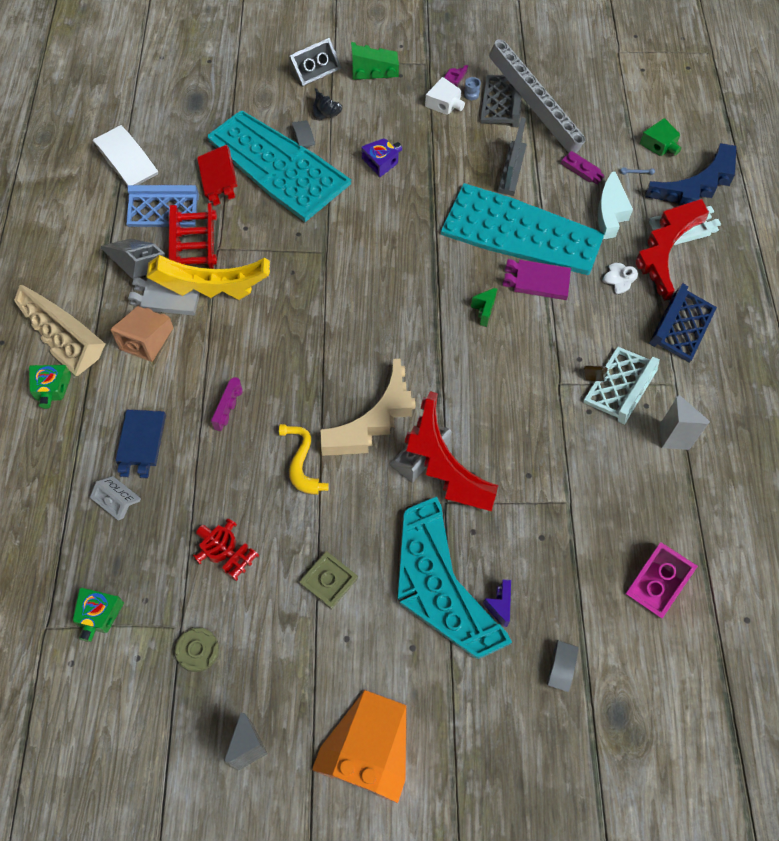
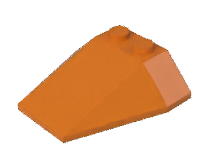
[312,690,406,803]

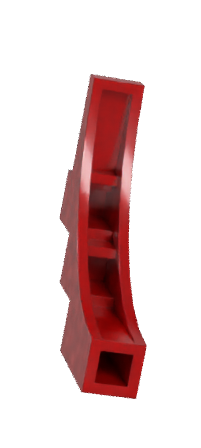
[636,199,709,301]
[405,391,498,512]

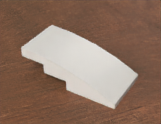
[93,125,158,187]

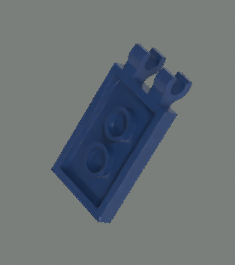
[116,409,166,478]

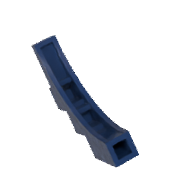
[645,143,736,206]

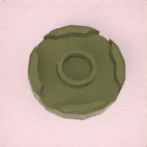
[175,628,219,672]

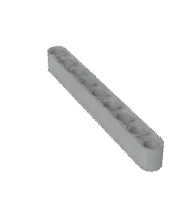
[489,39,585,154]

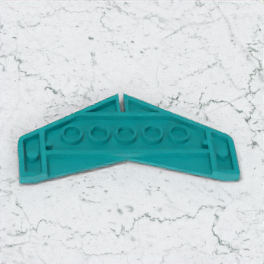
[398,496,512,659]

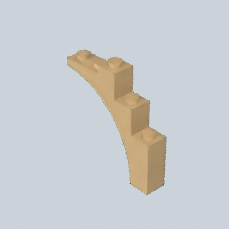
[321,359,416,456]

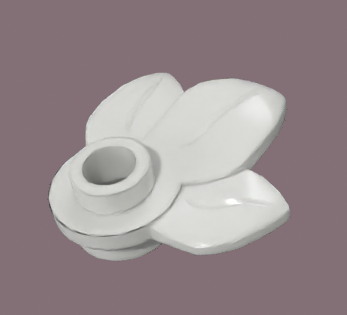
[602,263,638,294]

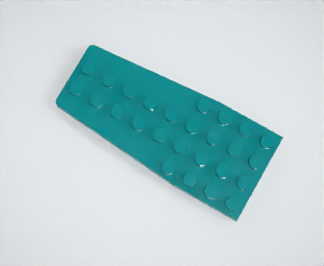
[208,111,351,222]
[441,183,604,275]

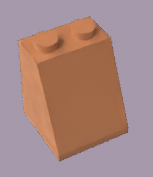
[111,306,173,362]

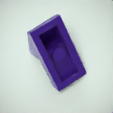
[483,579,511,627]

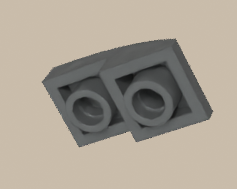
[292,120,315,148]
[546,640,579,692]

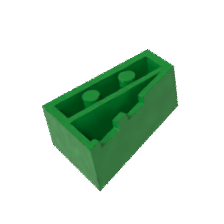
[351,42,399,80]

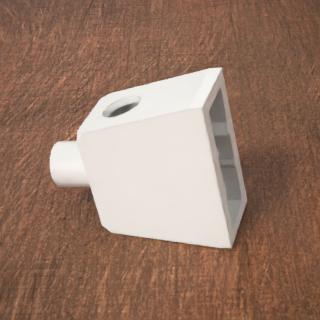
[425,77,465,114]

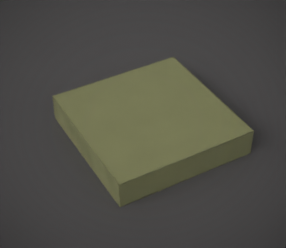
[300,551,358,610]

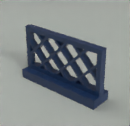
[649,283,717,363]

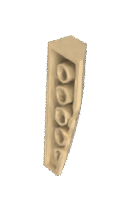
[14,285,105,376]

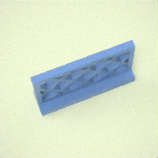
[127,185,199,227]

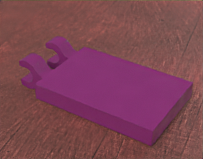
[503,259,571,300]

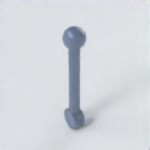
[620,167,655,175]

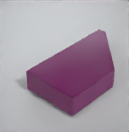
[444,65,468,87]

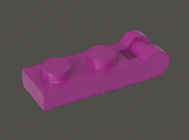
[211,377,243,431]

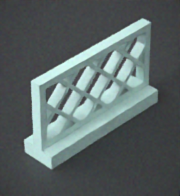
[584,347,660,425]

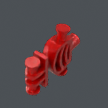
[193,518,259,581]

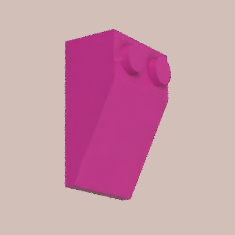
[626,542,698,619]

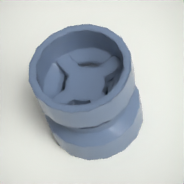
[464,77,481,100]

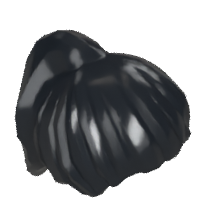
[313,88,342,120]

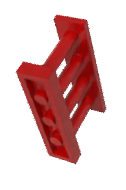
[169,203,217,269]

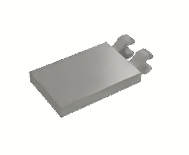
[128,277,200,316]

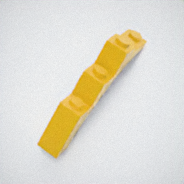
[147,255,270,300]

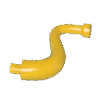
[279,424,329,495]

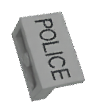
[90,476,141,520]

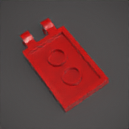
[197,144,238,206]

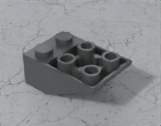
[101,238,165,279]

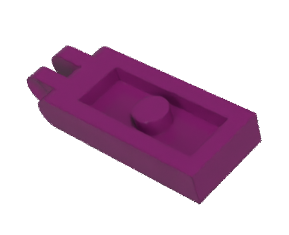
[561,151,605,184]

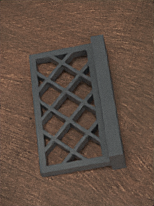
[481,75,522,127]
[498,117,527,196]

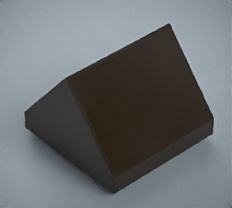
[584,366,608,382]

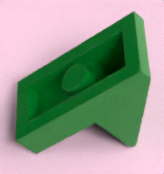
[471,288,498,327]

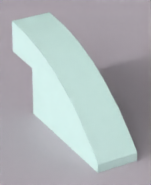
[598,172,633,239]

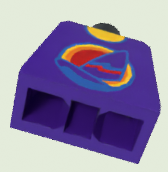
[361,138,402,177]

